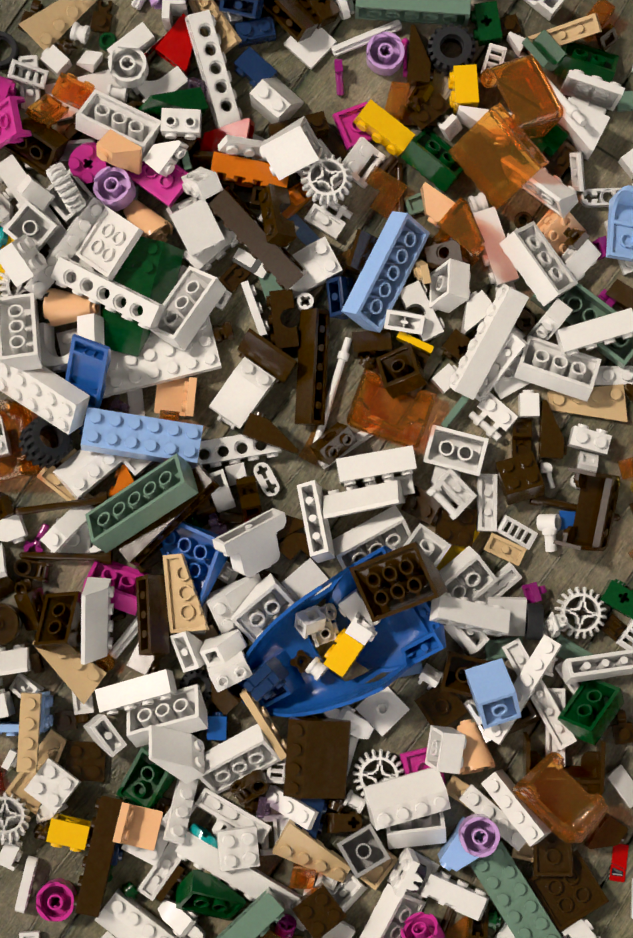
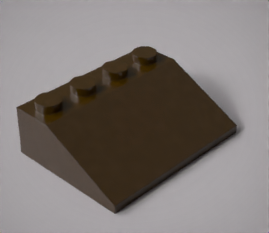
[349,541,447,622]
[283,716,351,799]

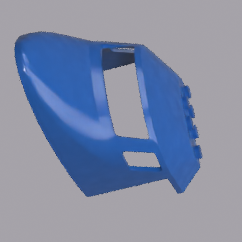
[237,545,446,717]

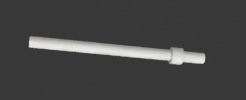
[519,52,587,126]
[313,337,352,443]

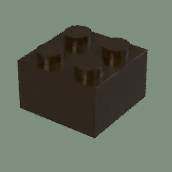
[496,452,545,505]
[291,881,347,938]

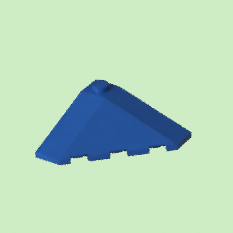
[160,521,228,607]

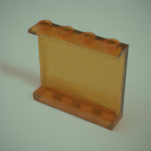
[449,103,550,210]

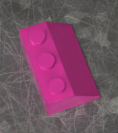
[82,561,148,616]

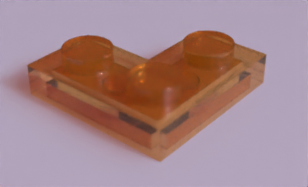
[365,165,407,218]

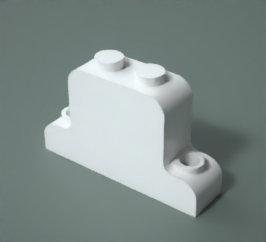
[213,508,286,577]

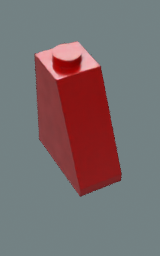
[155,13,194,76]
[200,118,255,159]

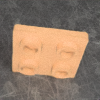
[536,209,587,257]
[154,377,197,417]
[112,802,163,851]

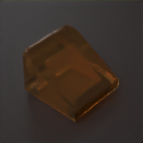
[617,457,633,480]

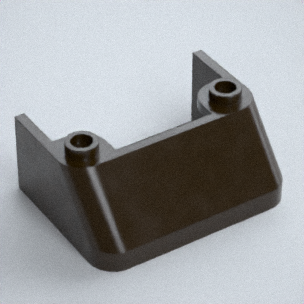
[553,467,621,551]
[522,732,606,799]

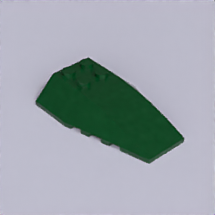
[101,236,185,357]

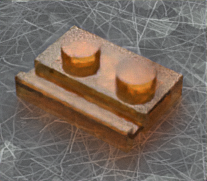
[25,93,70,129]

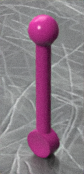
[402,38,409,77]

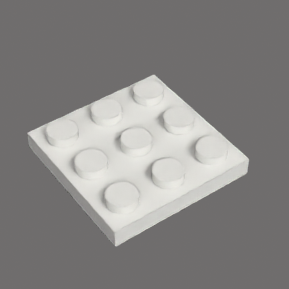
[560,69,625,111]
[75,206,144,280]

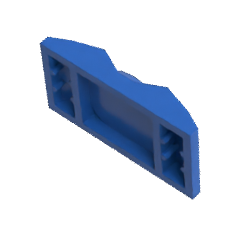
[65,334,111,409]

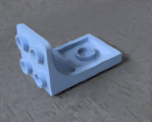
[606,185,633,262]
[0,691,53,736]

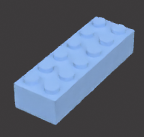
[341,211,430,333]
[81,407,203,468]

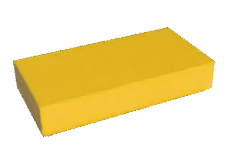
[396,331,434,355]

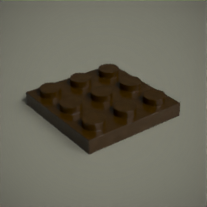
[527,850,609,932]

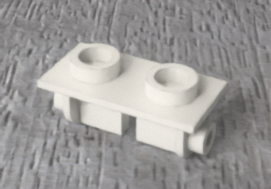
[543,612,568,639]

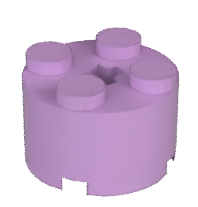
[366,32,405,76]
[93,166,136,211]
[458,814,500,857]

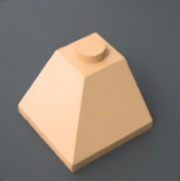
[96,129,142,174]
[420,182,457,227]

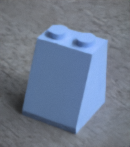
[465,658,521,729]
[437,816,484,872]

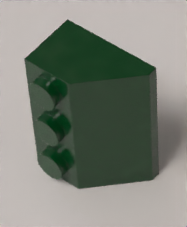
[554,41,619,83]
[401,127,471,192]
[558,679,624,745]

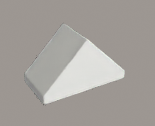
[16,174,55,212]
[384,309,425,335]
[9,673,44,699]

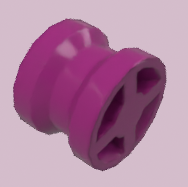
[275,914,297,938]

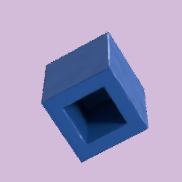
[207,711,228,740]

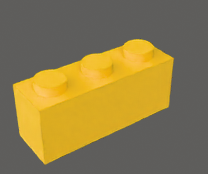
[353,99,415,157]

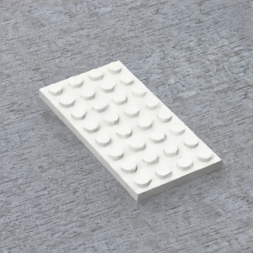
[56,316,222,398]

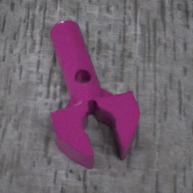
[334,59,344,96]
[24,523,49,552]

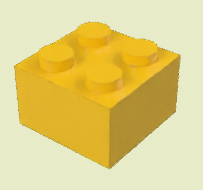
[448,64,479,114]
[323,628,368,677]
[46,813,93,852]

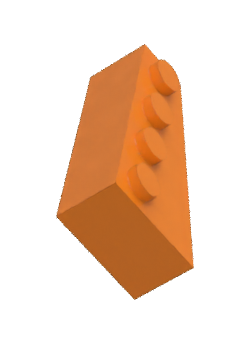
[211,152,290,188]

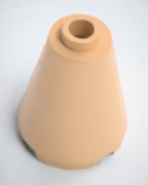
[123,200,174,242]
[43,288,99,327]
[457,719,496,775]

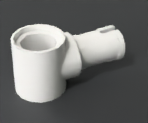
[537,514,561,552]

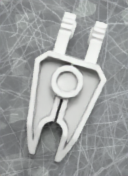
[323,705,374,739]
[158,899,206,938]

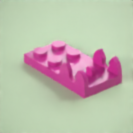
[0,96,32,149]
[111,161,188,208]

